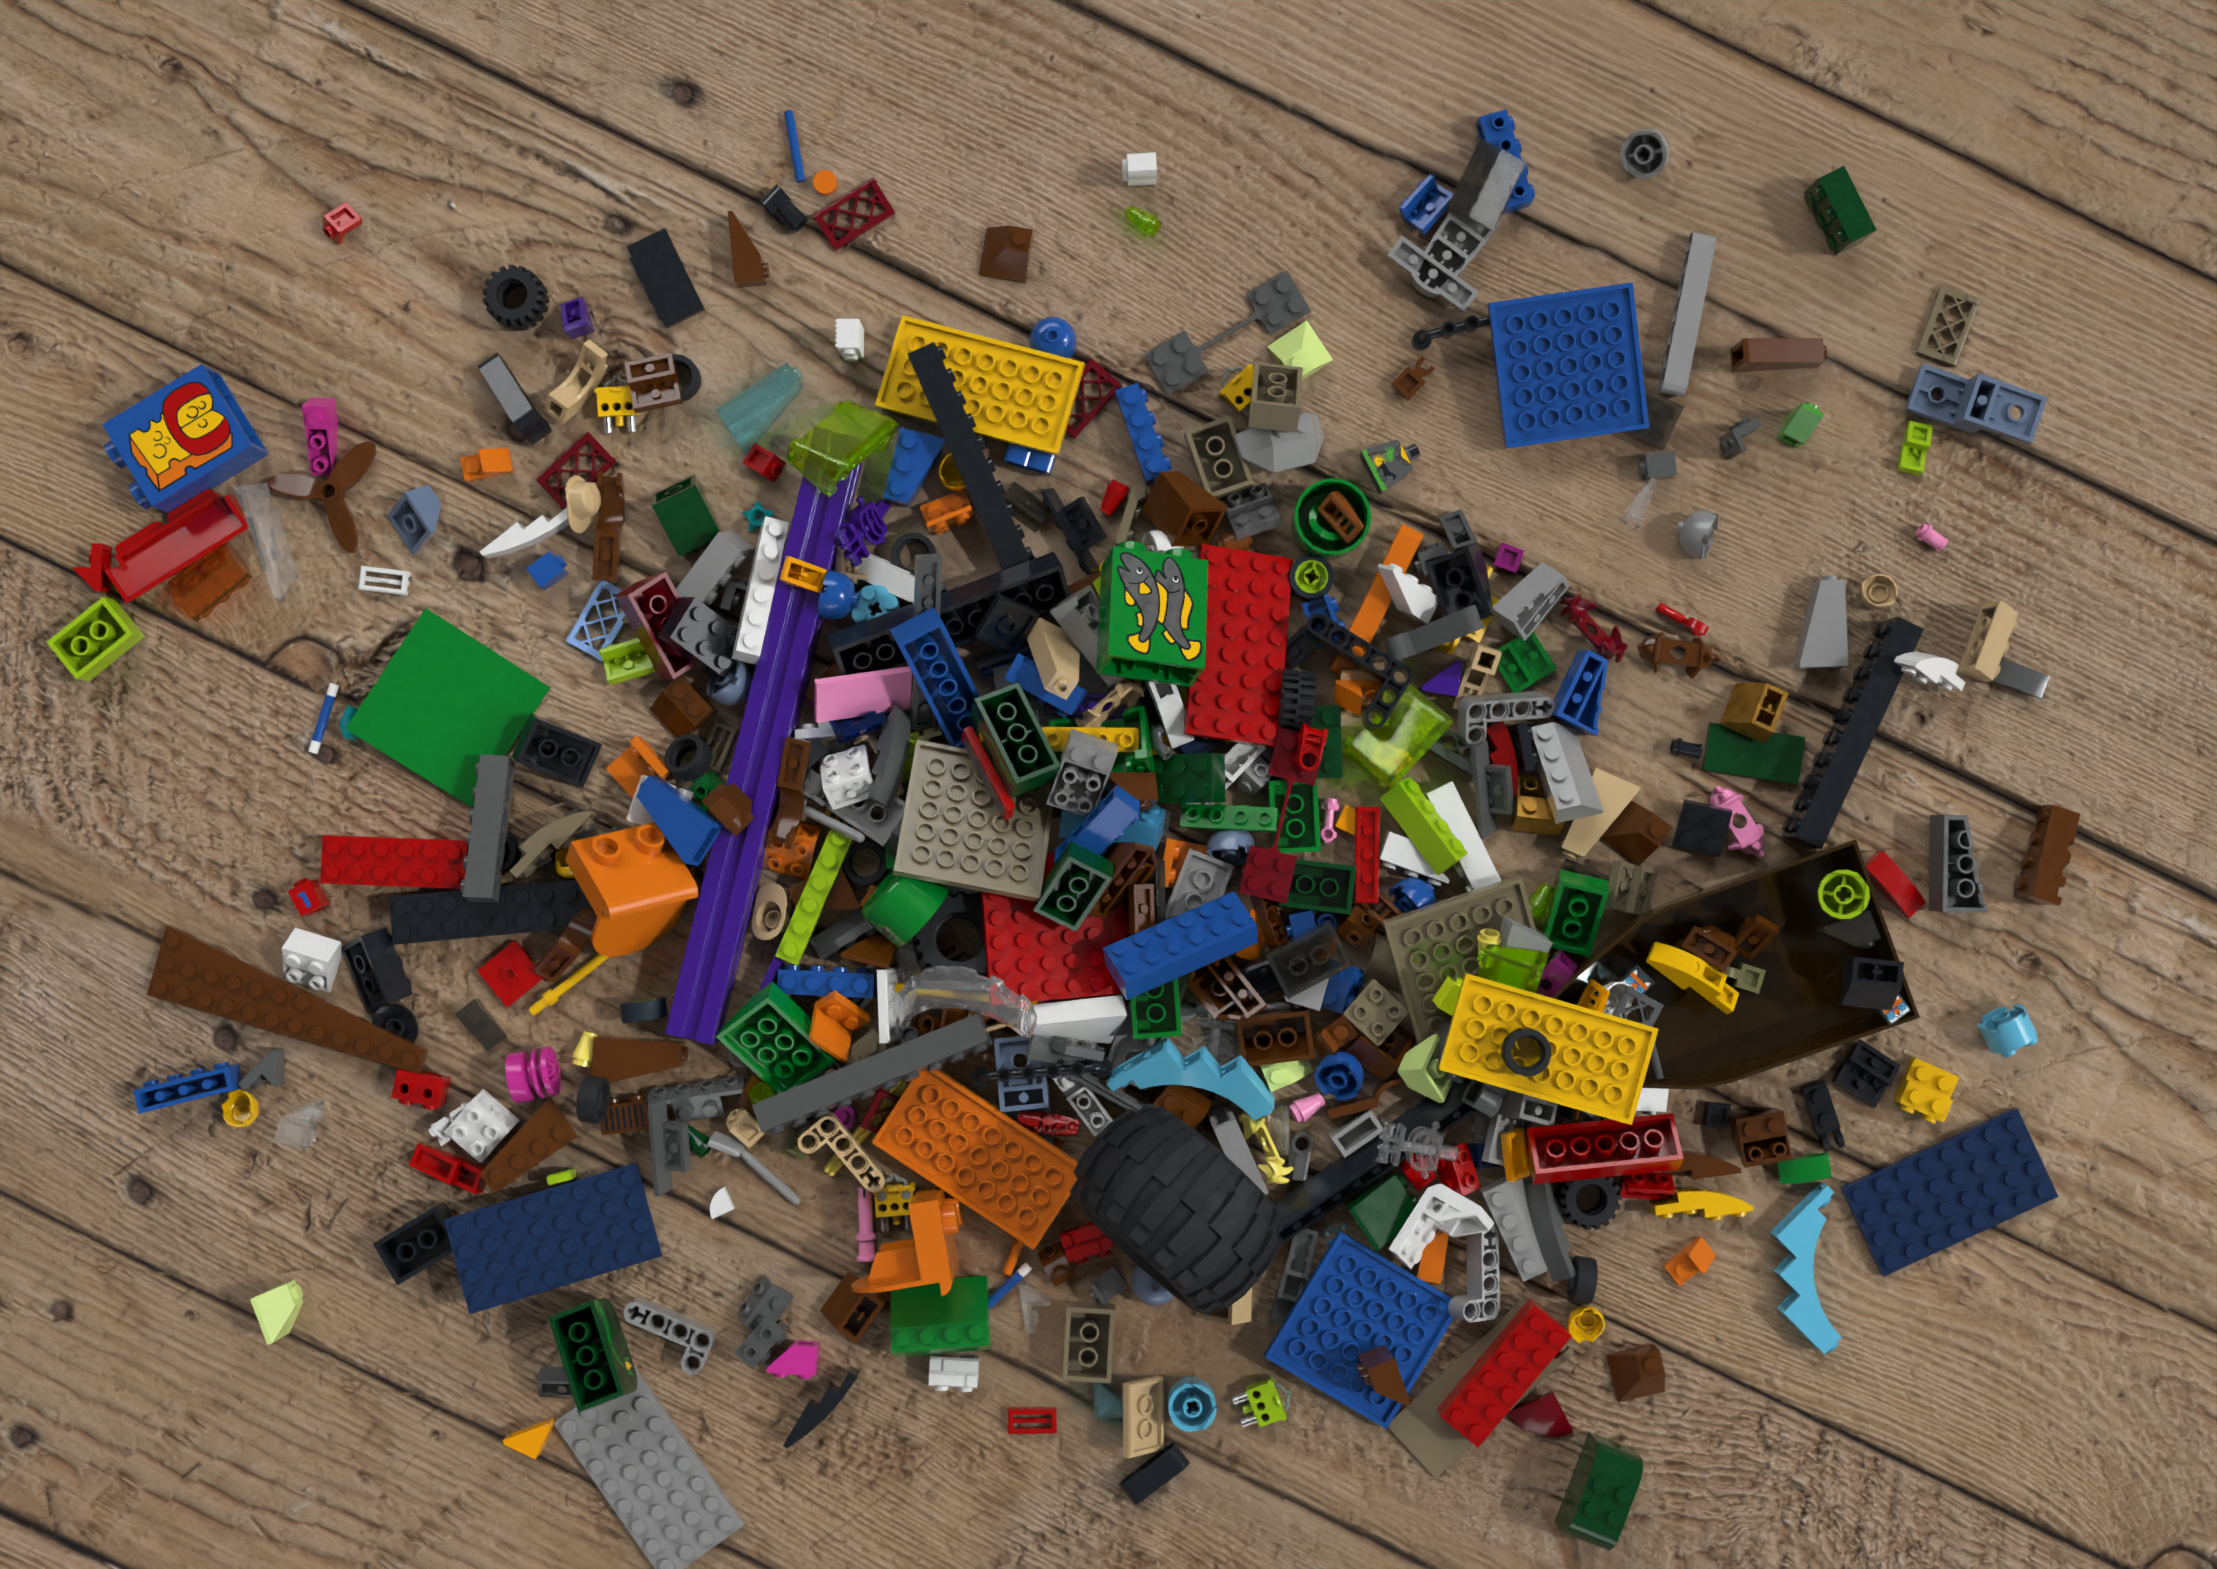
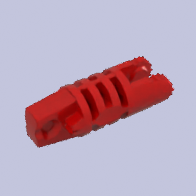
[1017,1110,1079,1137]

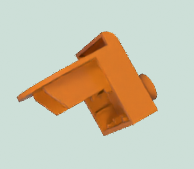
[565,822,698,957]
[851,1186,963,1296]

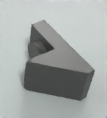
[1439,509,1478,553]
[238,1048,284,1091]

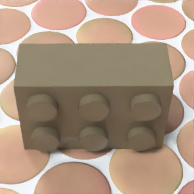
[1248,362,1303,433]
[1184,415,1254,499]
[1062,1301,1115,1383]

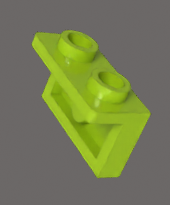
[599,638,656,685]

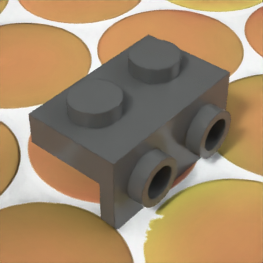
[1719,417,1762,459]
[737,1275,794,1330]
[735,1316,788,1369]

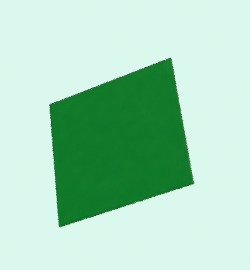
[345,608,551,807]

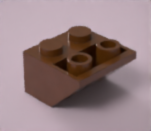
[1729,1108,1793,1168]
[820,1270,888,1344]

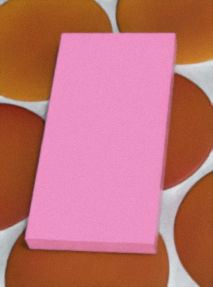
[814,666,912,723]

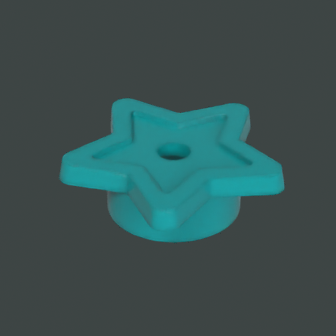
[743,501,774,531]

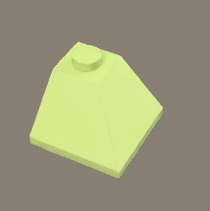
[1267,320,1333,381]
[1397,1034,1453,1103]
[1259,1059,1313,1092]
[250,1280,303,1345]

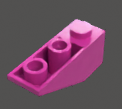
[302,397,338,476]

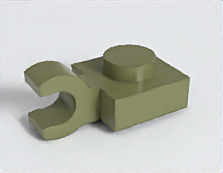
[1724,962,1766,994]

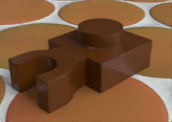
[1391,356,1435,401]

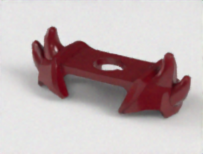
[1560,594,1627,663]

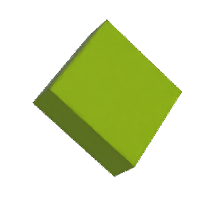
[546,1167,577,1185]

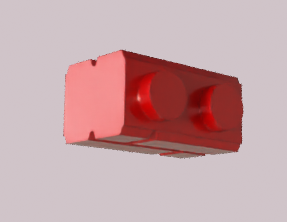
[1059,1222,1115,1265]

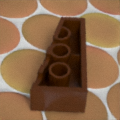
[2013,804,2080,906]
[480,1097,579,1194]

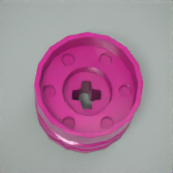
[505,1046,561,1103]

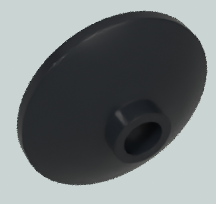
[372,1004,419,1043]

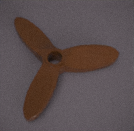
[267,442,376,554]

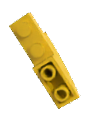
[1646,942,1739,1015]
[1649,1188,1754,1221]

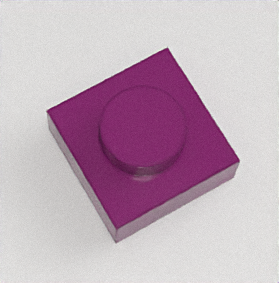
[1492,543,1524,574]

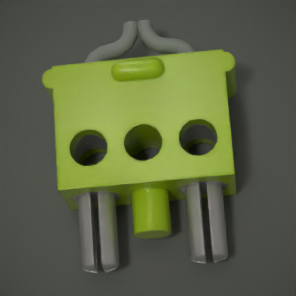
[1232,1375,1292,1428]

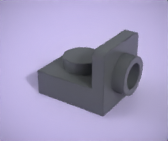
[720,578,748,613]
[1089,1266,1128,1306]

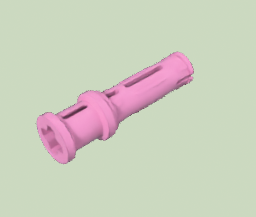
[855,1187,877,1262]

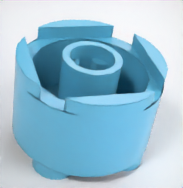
[851,585,901,624]
[1977,1004,2038,1057]
[1167,1376,1217,1432]

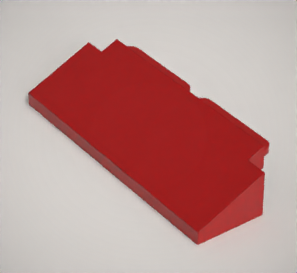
[105,489,251,603]

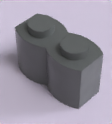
[1462,1080,1509,1118]

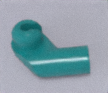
[339,704,358,741]

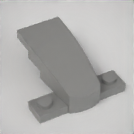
[1387,195,1501,313]

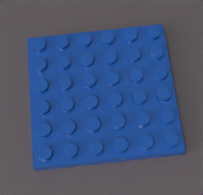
[1487,282,1649,449]
[1263,1230,1454,1429]

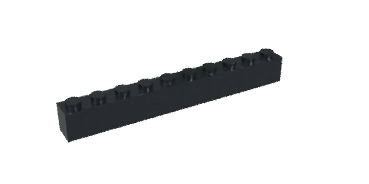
[907,342,1035,570]
[1274,1082,1476,1245]

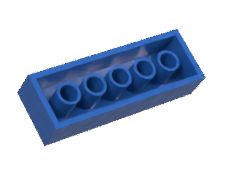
[890,607,980,748]
[1103,891,1258,1000]

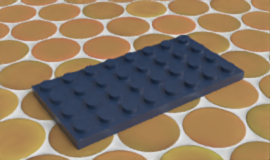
[1840,1108,2059,1277]
[444,1162,662,1314]

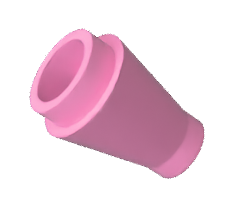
[1288,1092,1326,1123]

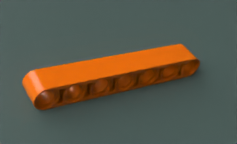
[1329,524,1424,676]

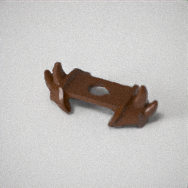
[1637,632,1721,679]

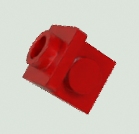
[322,202,362,245]
[742,443,786,482]
[1398,1151,1437,1192]

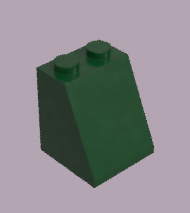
[652,474,722,556]
[1344,1172,1418,1251]

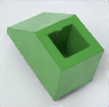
[1776,402,1825,448]

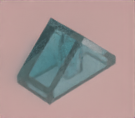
[1093,1382,1123,1419]

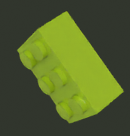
[47,597,145,682]

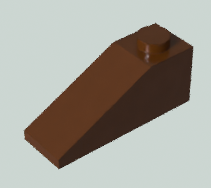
[728,211,770,288]

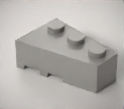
[1493,562,1570,641]

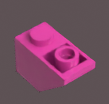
[767,1340,820,1379]

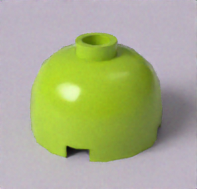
[1817,870,1870,920]

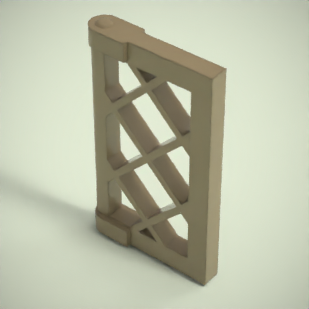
[1915,286,1981,367]

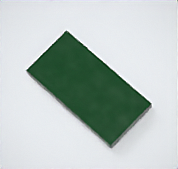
[1702,722,1806,785]

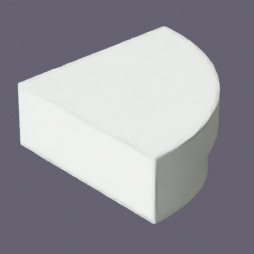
[710,1186,735,1219]

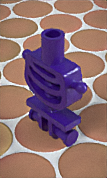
[834,496,890,568]

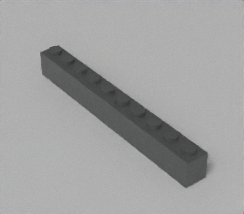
[752,1013,992,1136]

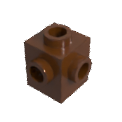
[1336,905,1379,949]

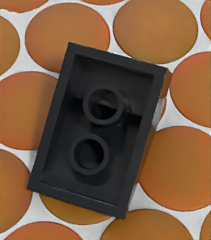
[1426,545,1494,620]
[511,713,602,788]

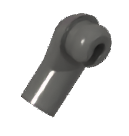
[1149,723,1172,760]

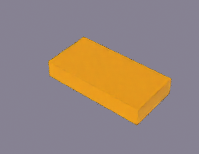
[1500,1128,1530,1182]

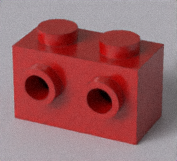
[391,1068,451,1110]

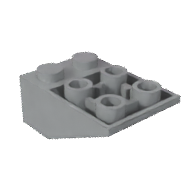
[1046,729,1117,817]

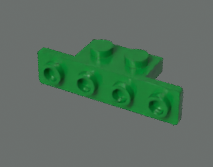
[1180,803,1278,832]

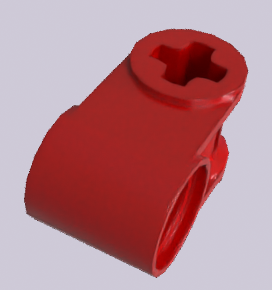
[1294,723,1328,772]

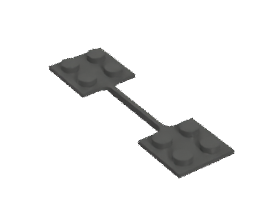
[1144,271,1311,396]

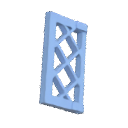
[565,581,625,661]

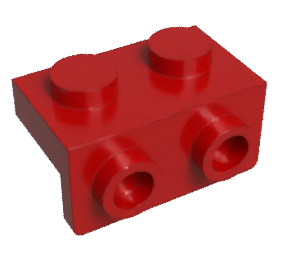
[1431,1142,1480,1196]
[1618,1172,1675,1201]

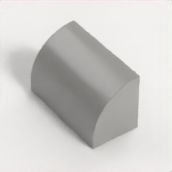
[1328,1109,1384,1158]

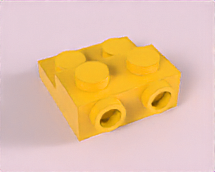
[1893,1057,1959,1124]

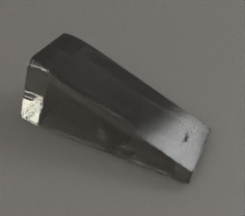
[455,998,507,1051]

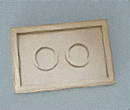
[1123,1375,1164,1458]

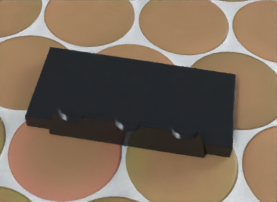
[627,228,705,329]

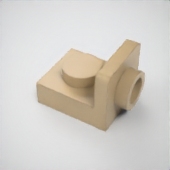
[726,1107,765,1148]

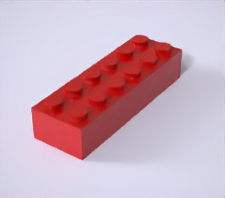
[320,835,469,889]
[1525,1113,1684,1185]
[1437,1298,1572,1448]

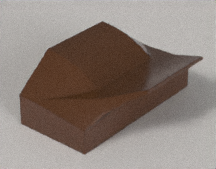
[702,783,755,836]
[1681,924,1738,973]

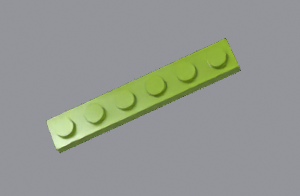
[775,829,853,966]

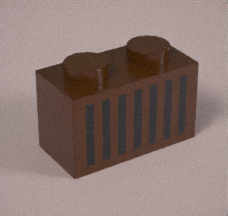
[600,1094,649,1135]

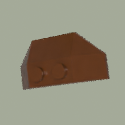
[1088,842,1158,918]
[1187,956,1267,1021]

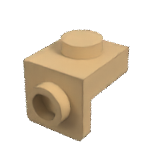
[834,546,867,584]

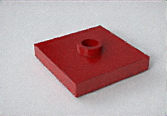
[477,940,545,1008]

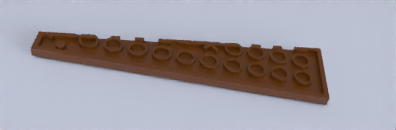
[147,925,428,1074]

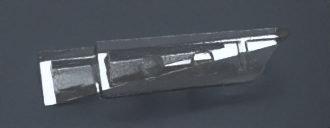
[235,483,298,602]

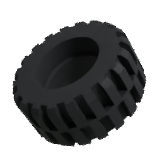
[912,892,987,988]

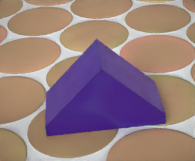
[560,296,595,339]
[1418,659,1463,698]

